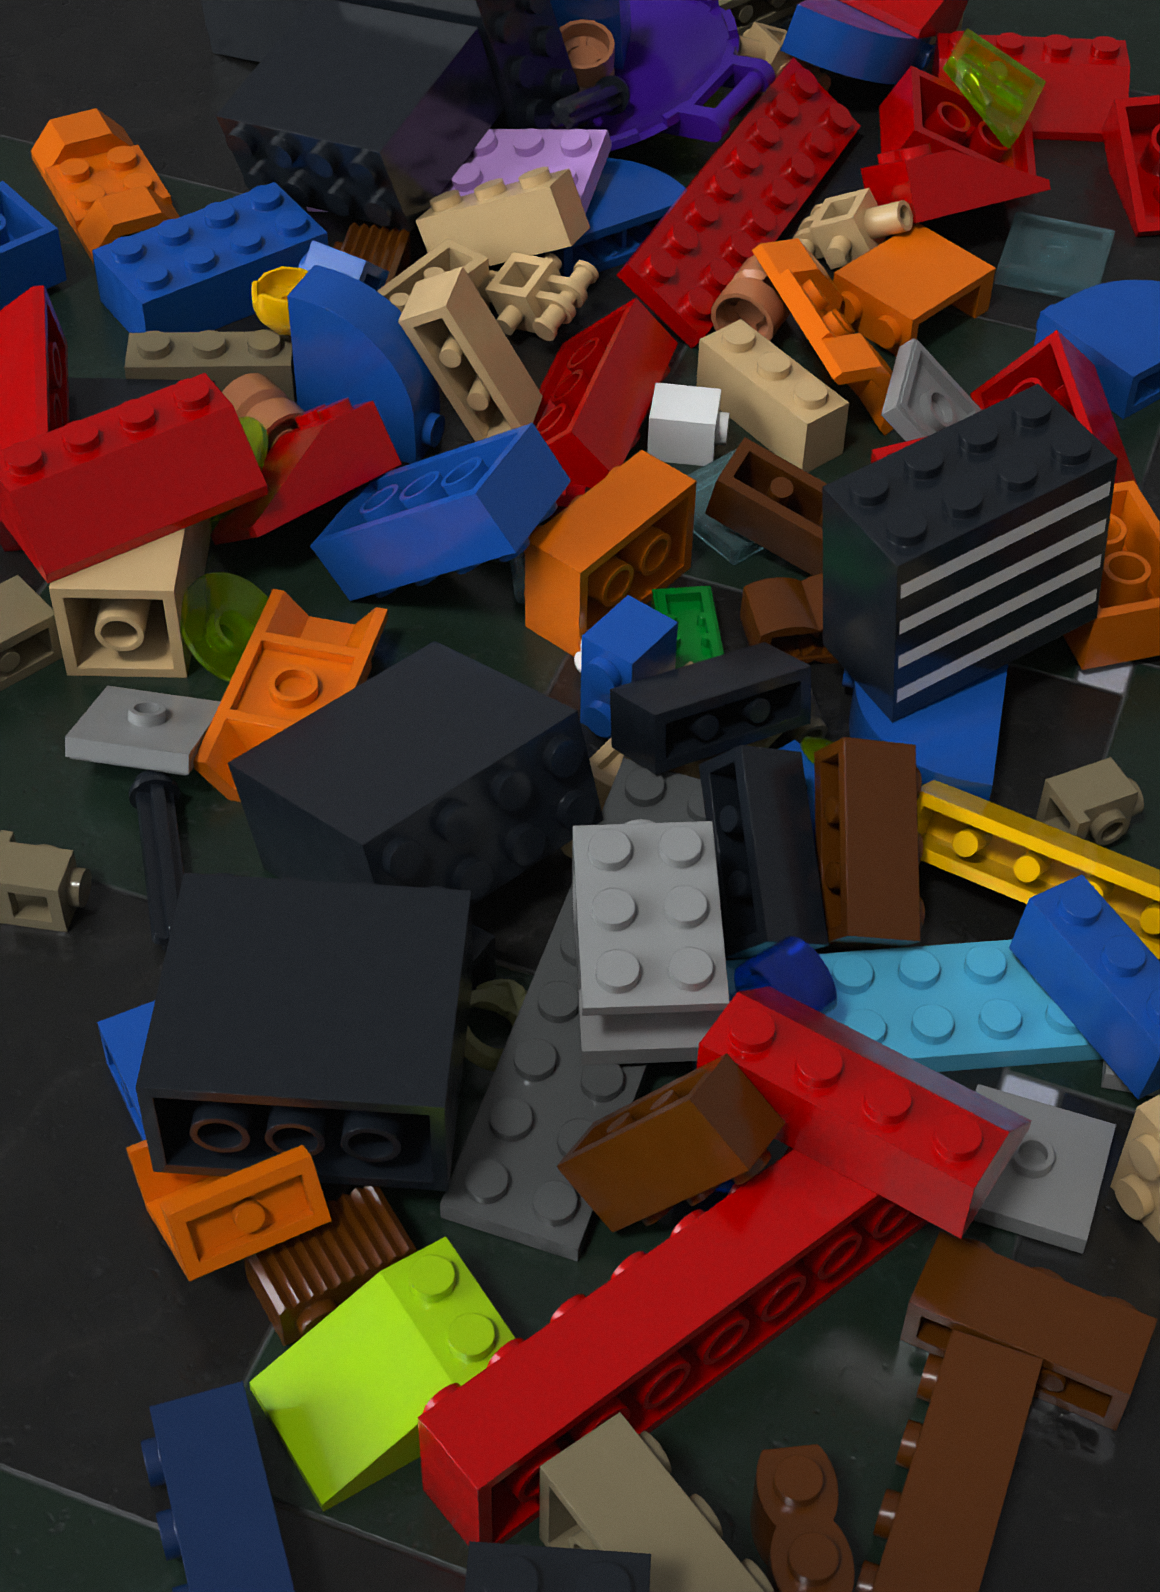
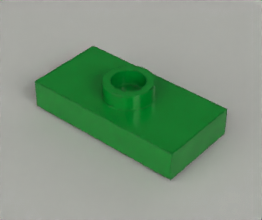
[651,586,724,669]

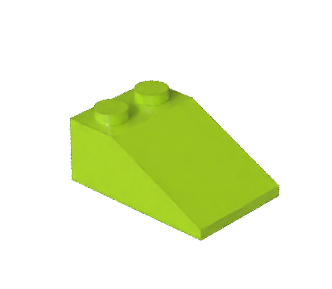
[249,1236,516,1512]

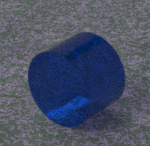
[734,936,837,1015]

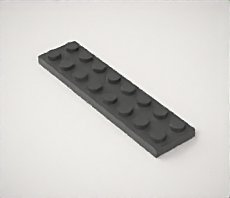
[440,758,706,1262]

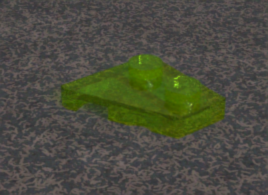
[943,28,1046,149]

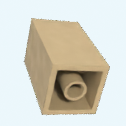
[49,518,212,678]

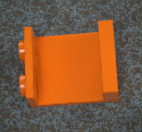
[833,223,996,356]
[126,1140,332,1281]

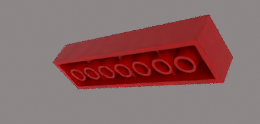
[418,1147,929,1546]

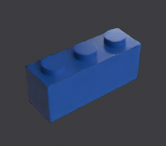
[1009,874,1160,1100]

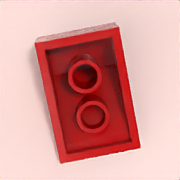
[879,65,1036,175]
[1102,95,1160,237]
[861,143,1051,223]
[210,397,402,545]

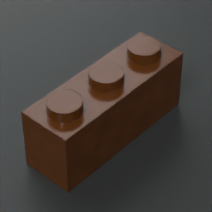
[705,437,827,576]
[814,737,925,950]
[556,1053,785,1233]
[900,1230,1158,1431]

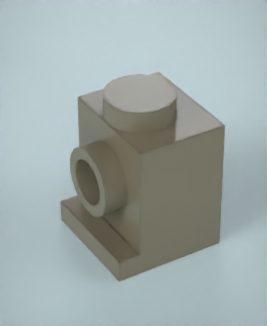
[1036,757,1144,845]
[0,830,91,932]

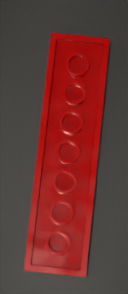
[616,57,861,349]

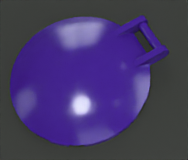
[547,0,776,152]

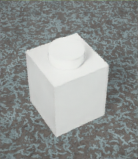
[647,382,730,467]

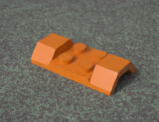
[31,108,180,264]
[752,238,894,435]
[194,589,388,802]

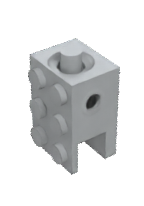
[572,819,730,1065]

